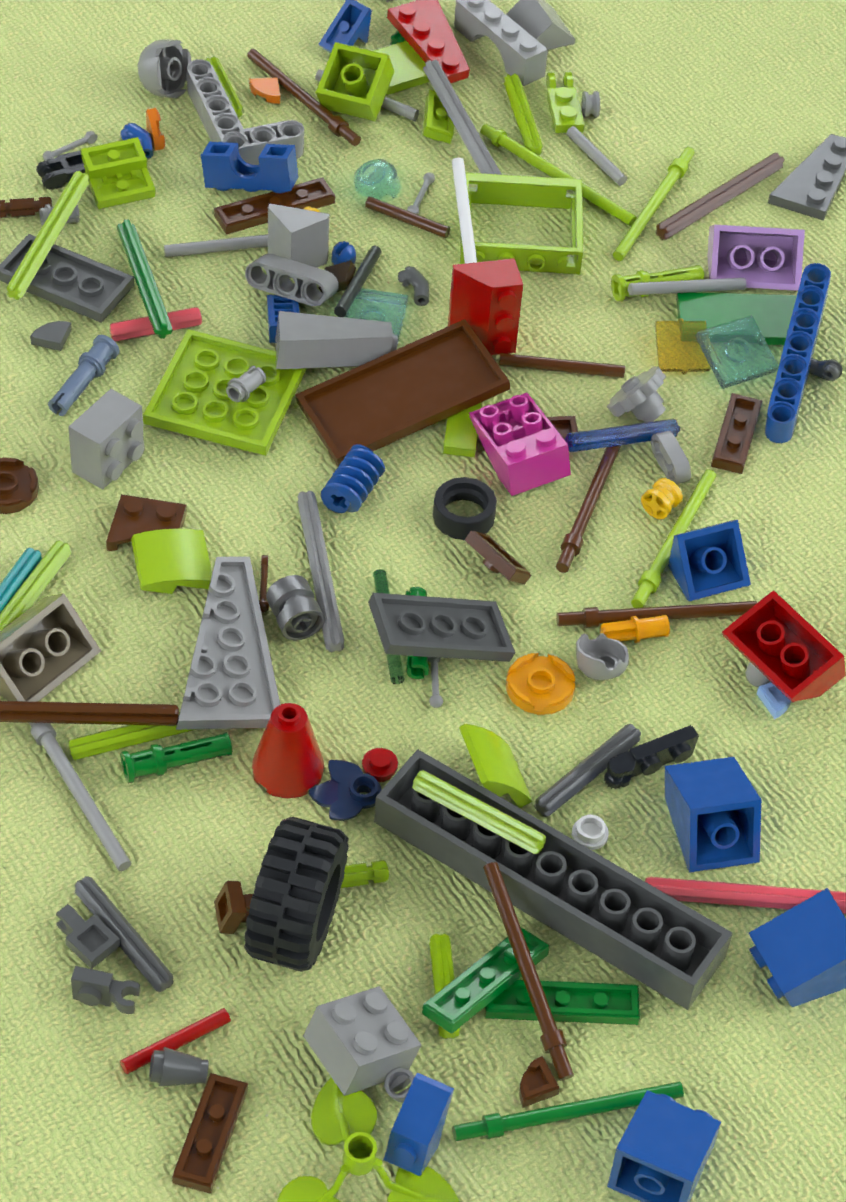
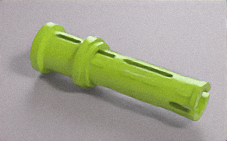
[611,265,704,301]

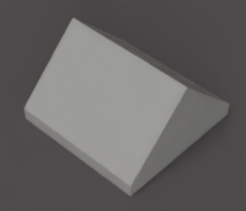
[506,0,575,50]
[268,204,330,279]

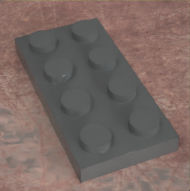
[0,234,134,323]
[368,593,515,662]

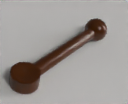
[259,555,270,613]

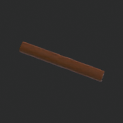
[365,196,450,238]

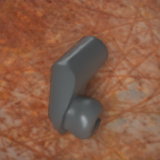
[809,358,843,381]

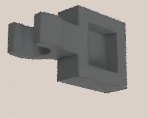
[56,904,120,969]
[71,966,141,1014]

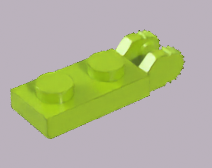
[546,72,584,133]

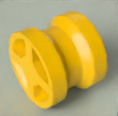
[641,478,683,520]

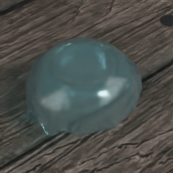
[353,159,401,200]

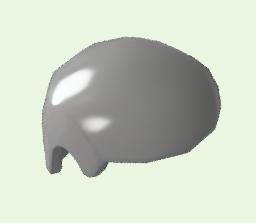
[576,633,629,681]

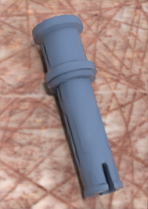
[48,335,120,416]

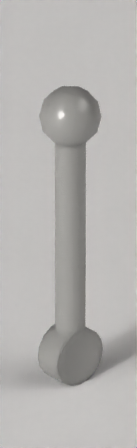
[43,131,97,161]
[407,172,435,215]
[428,657,443,708]

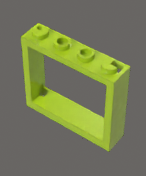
[460,172,583,275]

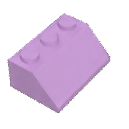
[707,225,805,291]

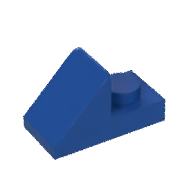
[318,0,372,53]

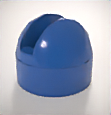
[332,241,356,265]

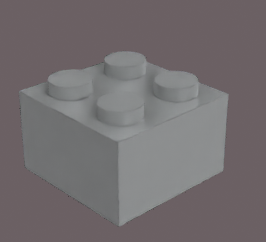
[69,389,145,490]
[303,986,421,1096]

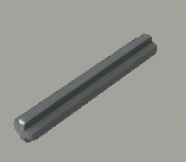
[534,724,641,817]
[75,876,173,992]

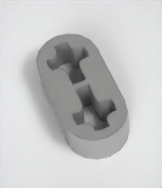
[651,431,691,484]

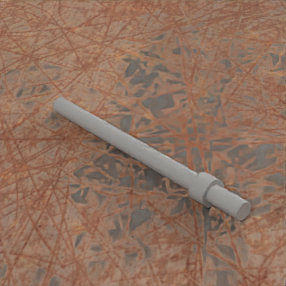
[29,723,131,871]

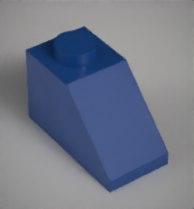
[384,1072,454,1176]

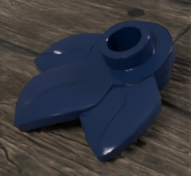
[309,760,382,821]

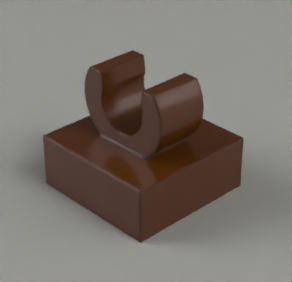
[214,881,253,934]

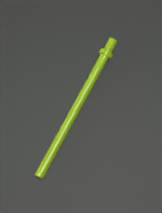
[480,123,637,226]

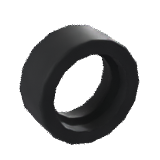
[433,477,497,540]

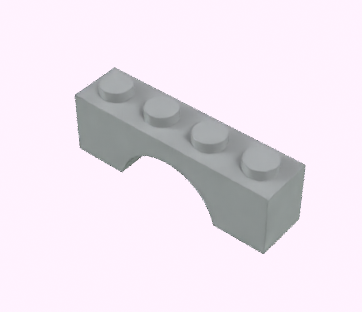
[454,0,548,86]

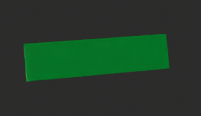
[422,927,550,1034]
[485,980,640,1025]

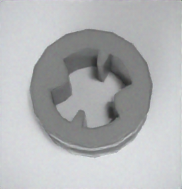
[581,91,600,117]

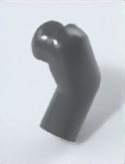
[398,266,429,306]

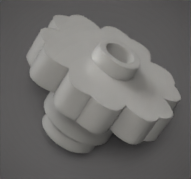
[607,366,666,424]

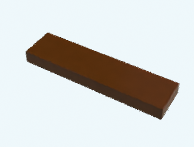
[214,177,335,235]

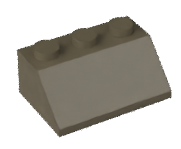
[0,594,101,702]

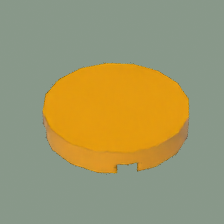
[506,653,576,715]

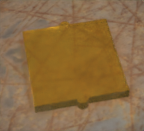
[655,318,711,374]

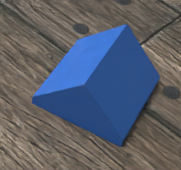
[668,519,751,601]

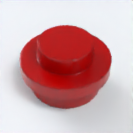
[362,748,398,782]

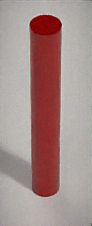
[120,1008,231,1074]

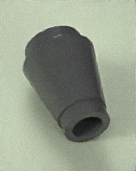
[149,1047,209,1087]

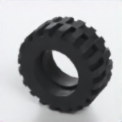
[244,817,349,972]

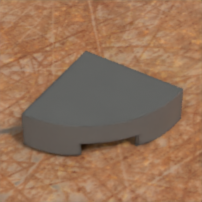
[30,321,72,351]

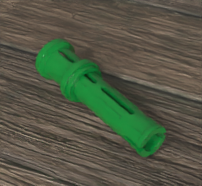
[120,732,233,783]

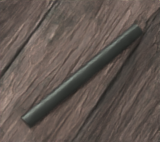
[334,246,382,317]

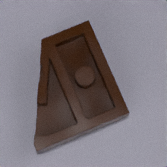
[106,494,187,551]

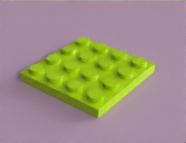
[143,329,307,456]

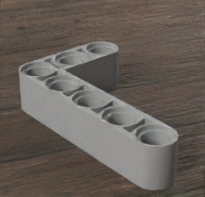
[187,59,304,165]

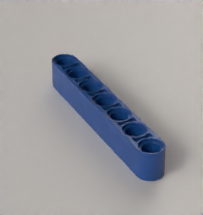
[765,263,831,444]

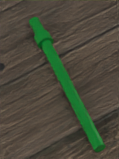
[452,1081,684,1141]

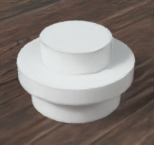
[572,815,609,850]

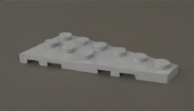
[176,557,280,730]

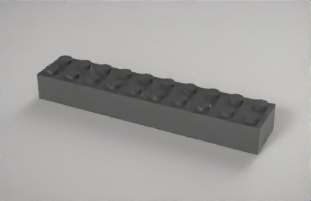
[374,749,732,1010]

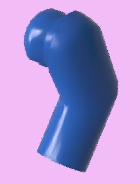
[120,123,154,159]

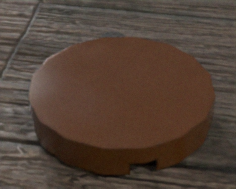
[0,457,39,514]

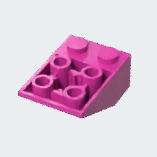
[469,392,571,496]

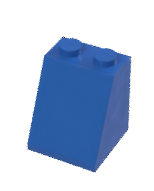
[665,757,762,872]
[748,888,846,1007]
[607,1090,721,1202]

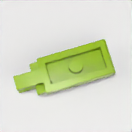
[422,90,454,144]

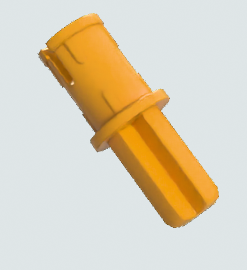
[600,615,670,643]

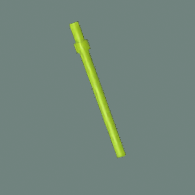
[613,147,695,261]
[631,469,716,608]

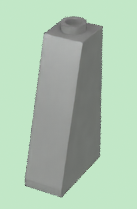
[275,311,398,369]

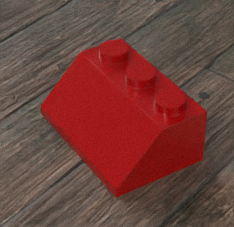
[448,258,523,355]
[722,590,846,702]

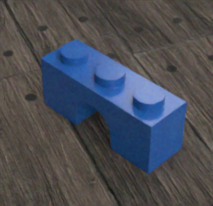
[201,142,299,193]

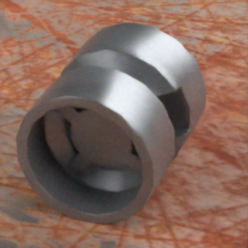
[266,575,325,641]

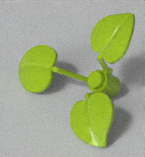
[277,1077,459,1202]

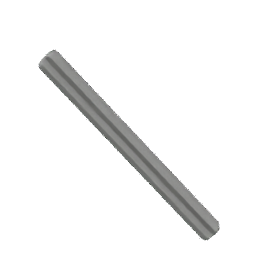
[423,60,502,175]
[297,491,344,652]

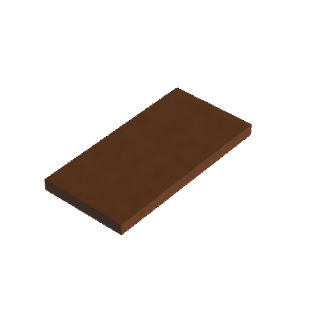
[295,319,510,466]

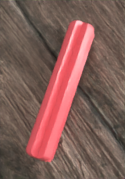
[110,307,202,342]

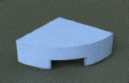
[757,682,791,719]

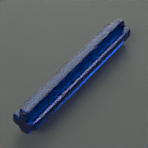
[564,419,680,452]

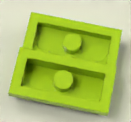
[81,137,156,209]
[131,528,212,594]
[459,724,533,808]

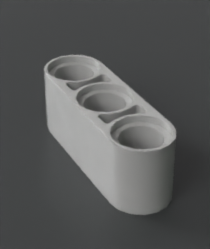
[245,254,338,306]

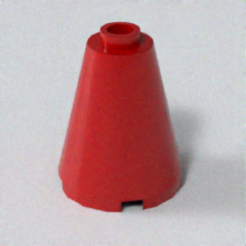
[252,703,324,799]

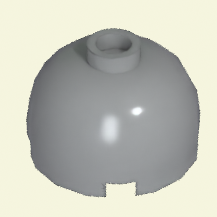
[138,39,191,98]

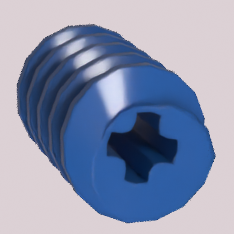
[321,444,385,513]

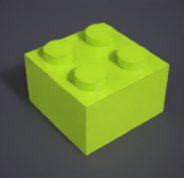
[316,42,395,122]

